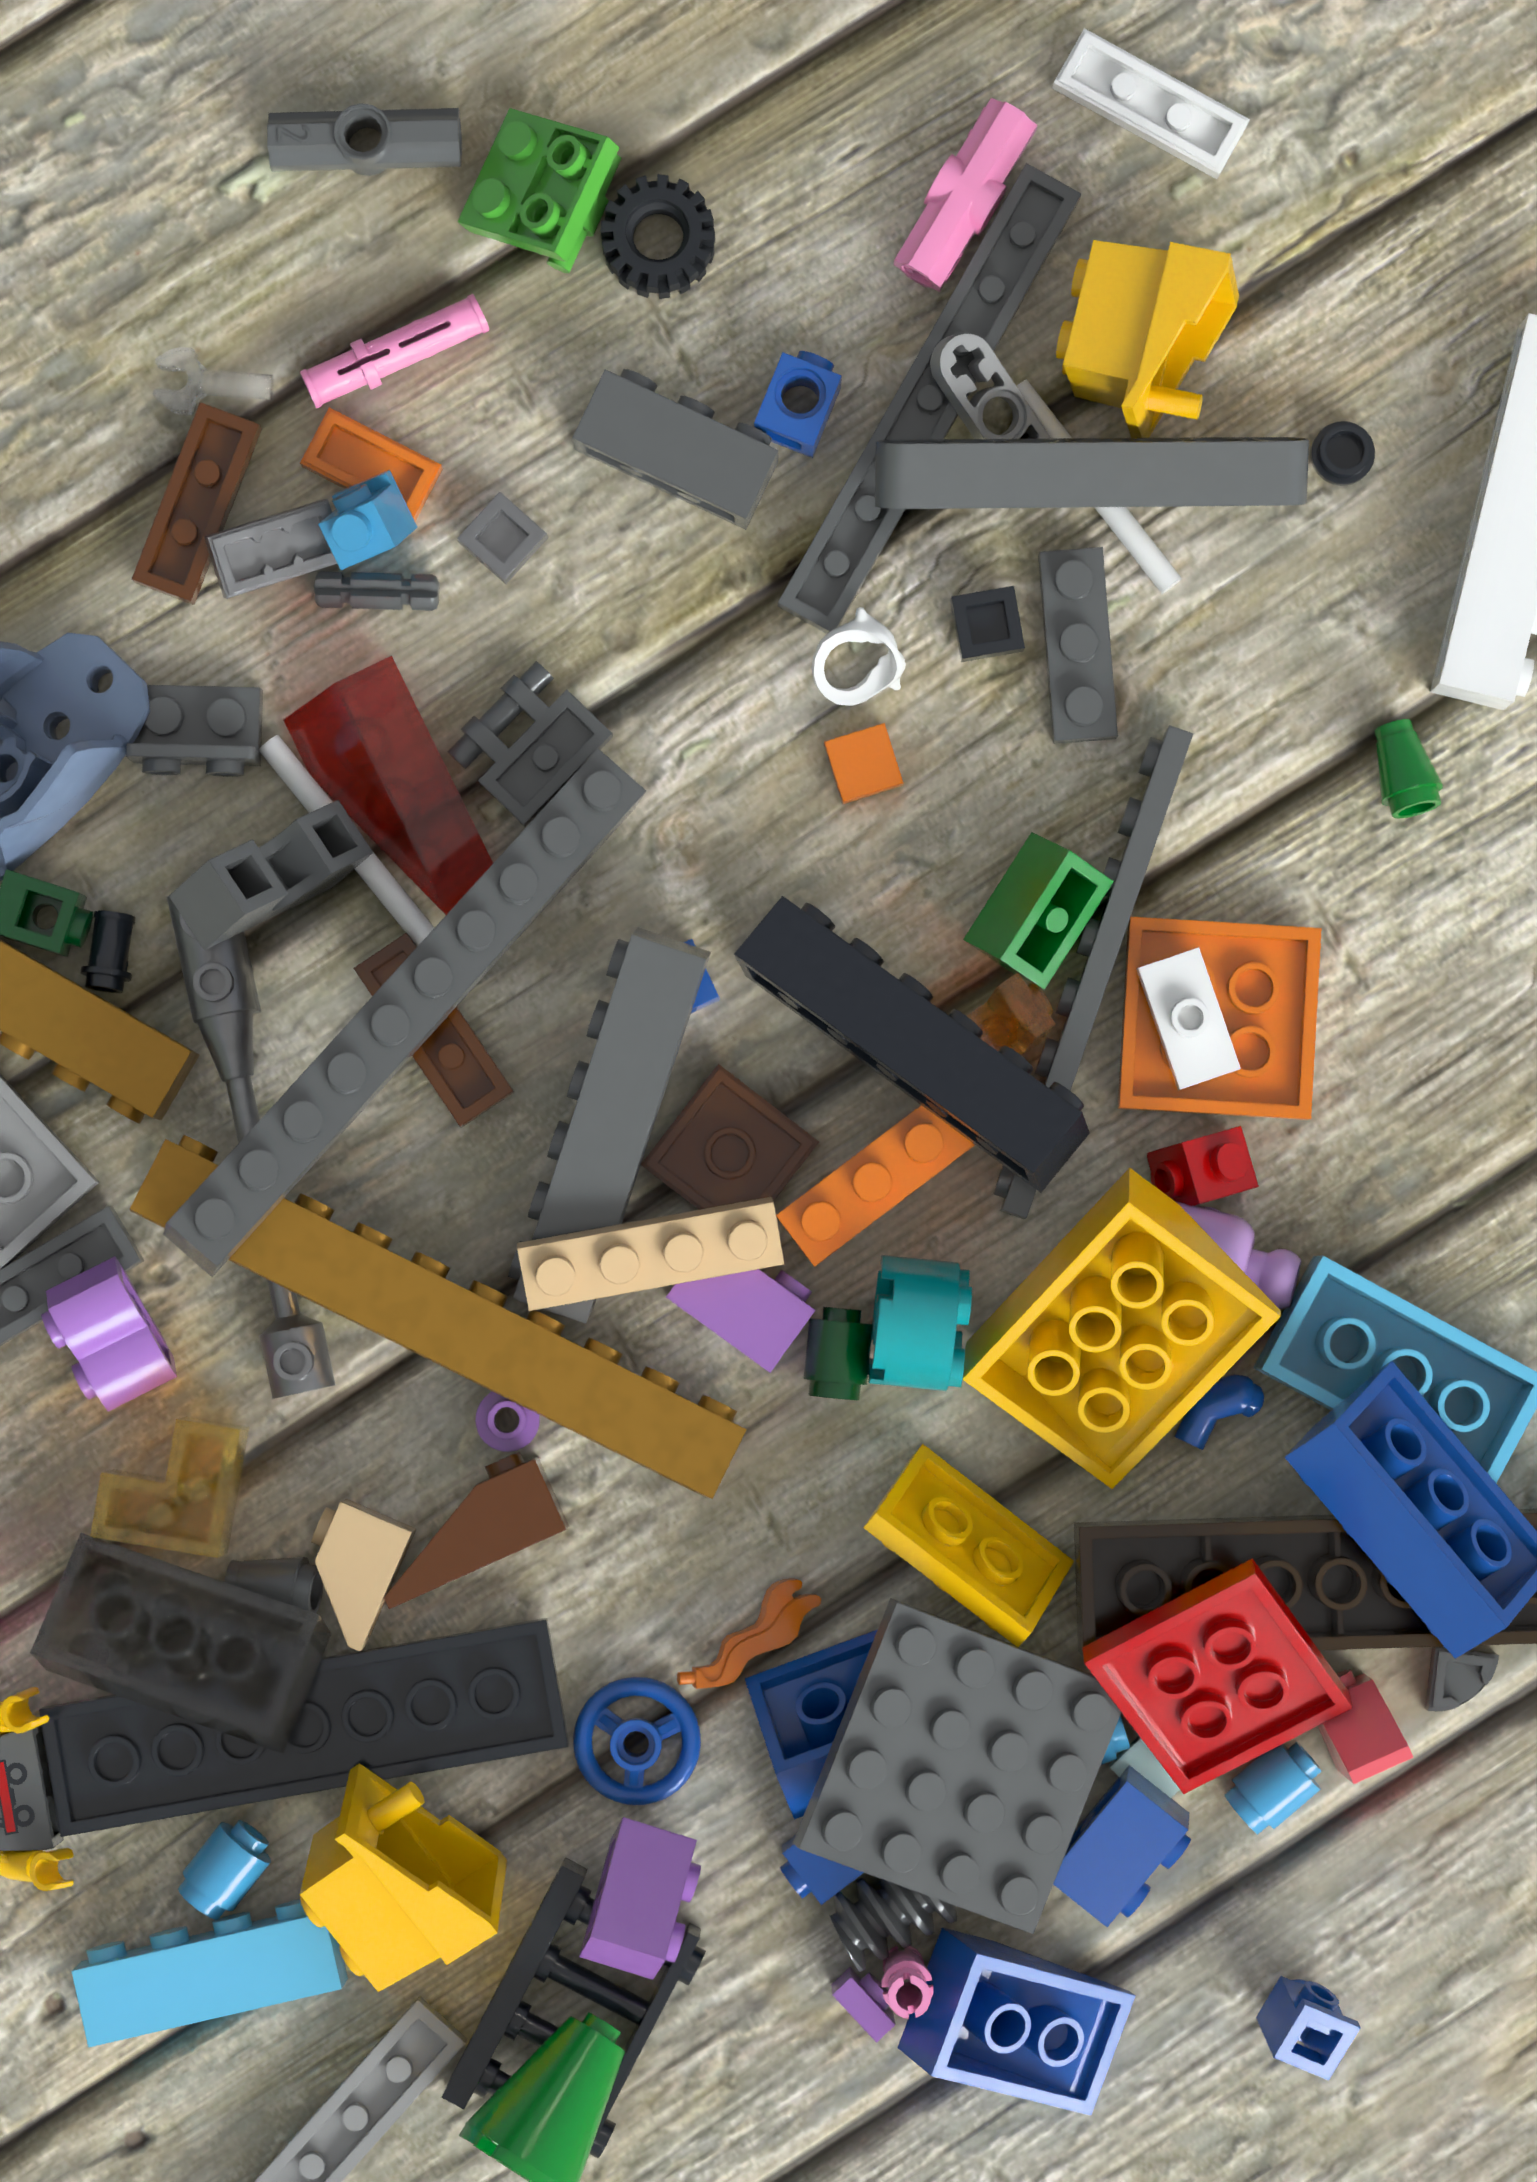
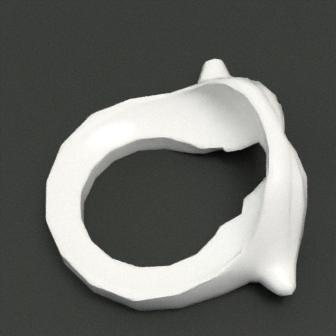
[811,607,906,706]

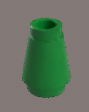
[1374,719,1443,819]

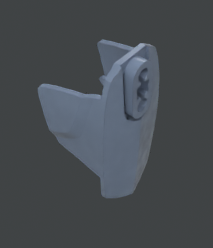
[0,633,150,881]

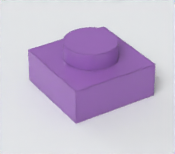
[831,1967,895,2043]

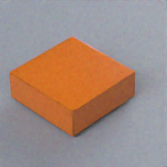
[824,723,904,804]

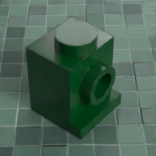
[0,869,93,957]

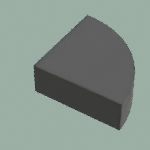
[1425,1647,1499,1712]

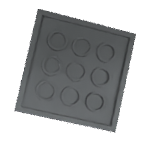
[793,1598,1121,1934]

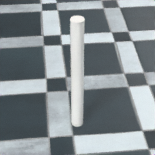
[1017,379,1182,594]
[259,735,434,947]

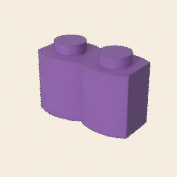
[41,1256,177,1412]

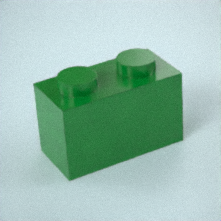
[963,832,1114,990]

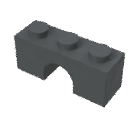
[169,800,373,950]

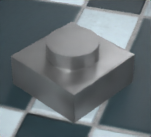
[457,492,548,584]

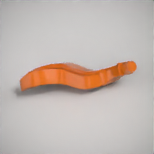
[677,1578,821,1689]

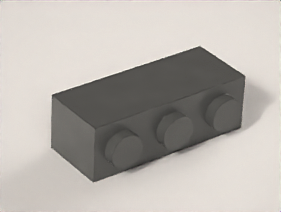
[572,369,778,530]

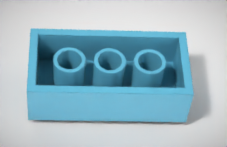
[1253,1256,1537,1483]

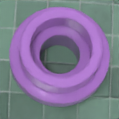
[475,1391,540,1452]

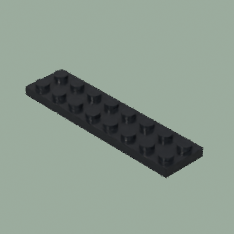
[39,1618,569,1837]

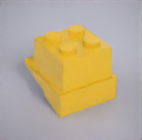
[1056,240,1239,438]
[299,1763,507,1992]

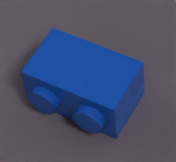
[1053,1765,1191,1927]

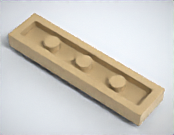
[517,1197,784,1311]

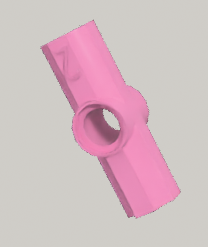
[894,98,1037,292]

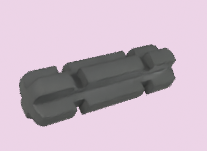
[314,571,440,611]

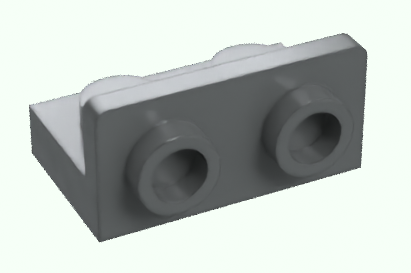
[126,685,263,777]

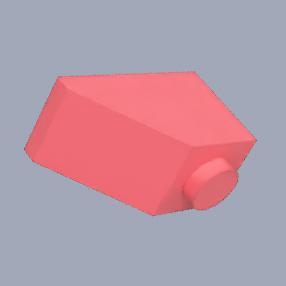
[1318,1669,1414,1784]

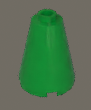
[459,2012,625,2182]

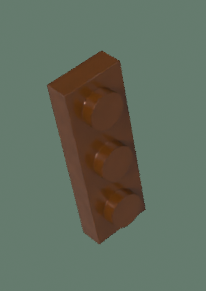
[132,402,262,605]
[353,933,514,1128]

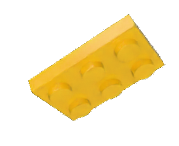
[863,1444,1074,1647]

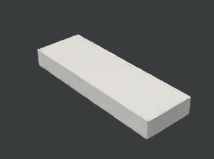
[1052,28,1250,179]

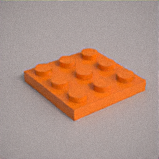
[1117,917,1322,1120]

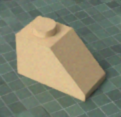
[311,1499,416,1652]

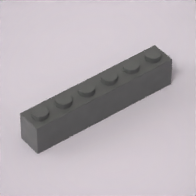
[508,927,711,1323]

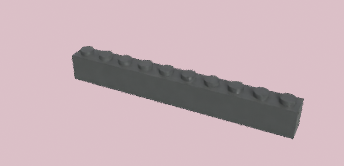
[163,749,646,1277]

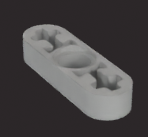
[930,334,1051,439]

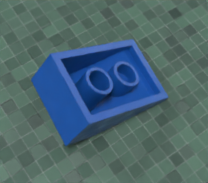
[897,1927,1136,2116]

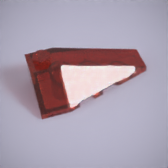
[283,656,493,915]

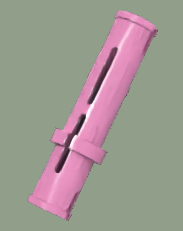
[300,294,489,409]
[881,1946,933,2019]

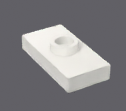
[1136,947,1241,1090]

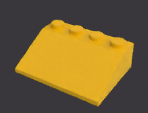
[963,1167,1281,1489]

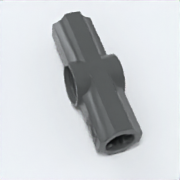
[267,103,462,176]

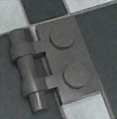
[448,661,613,827]

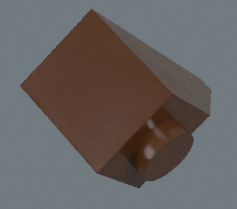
[384,1451,569,1609]

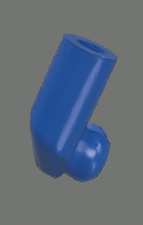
[1174,1374,1264,1450]

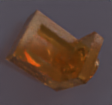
[967,972,1056,1056]

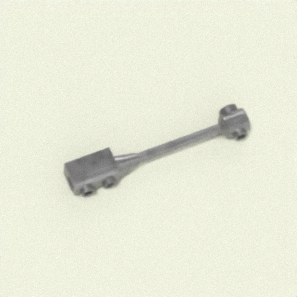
[167,896,336,1399]

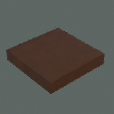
[641,1064,819,1210]

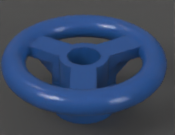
[573,1677,701,1805]

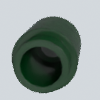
[804,1307,873,1400]

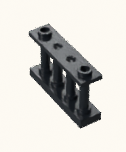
[441,1857,706,2159]

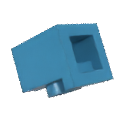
[318,470,417,570]

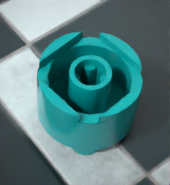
[868,1255,972,1391]

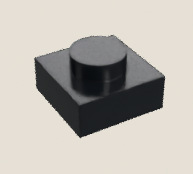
[950,586,1025,662]

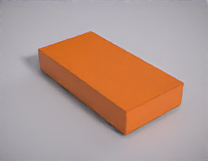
[300,407,443,522]

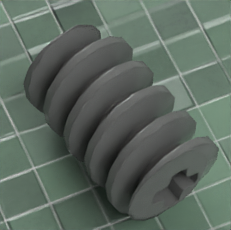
[830,1878,957,1973]

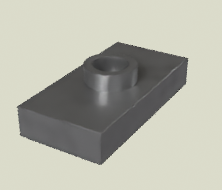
[204,499,337,599]

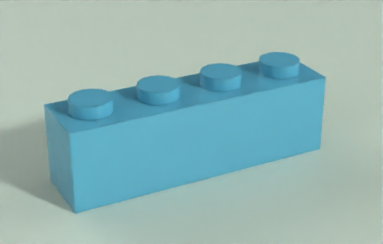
[71,1899,348,2048]

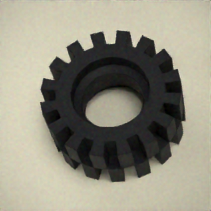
[600,174,716,299]

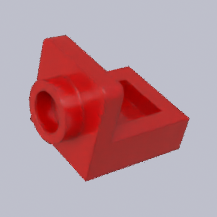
[1147,1126,1259,1206]

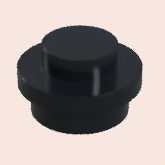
[1311,421,1375,486]

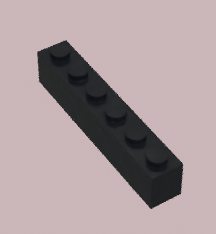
[734,896,1090,1193]

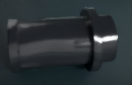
[80,910,136,993]

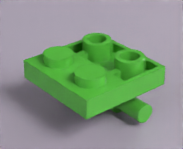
[457,108,622,274]

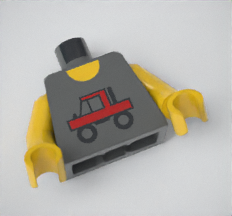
[0,1687,74,1891]

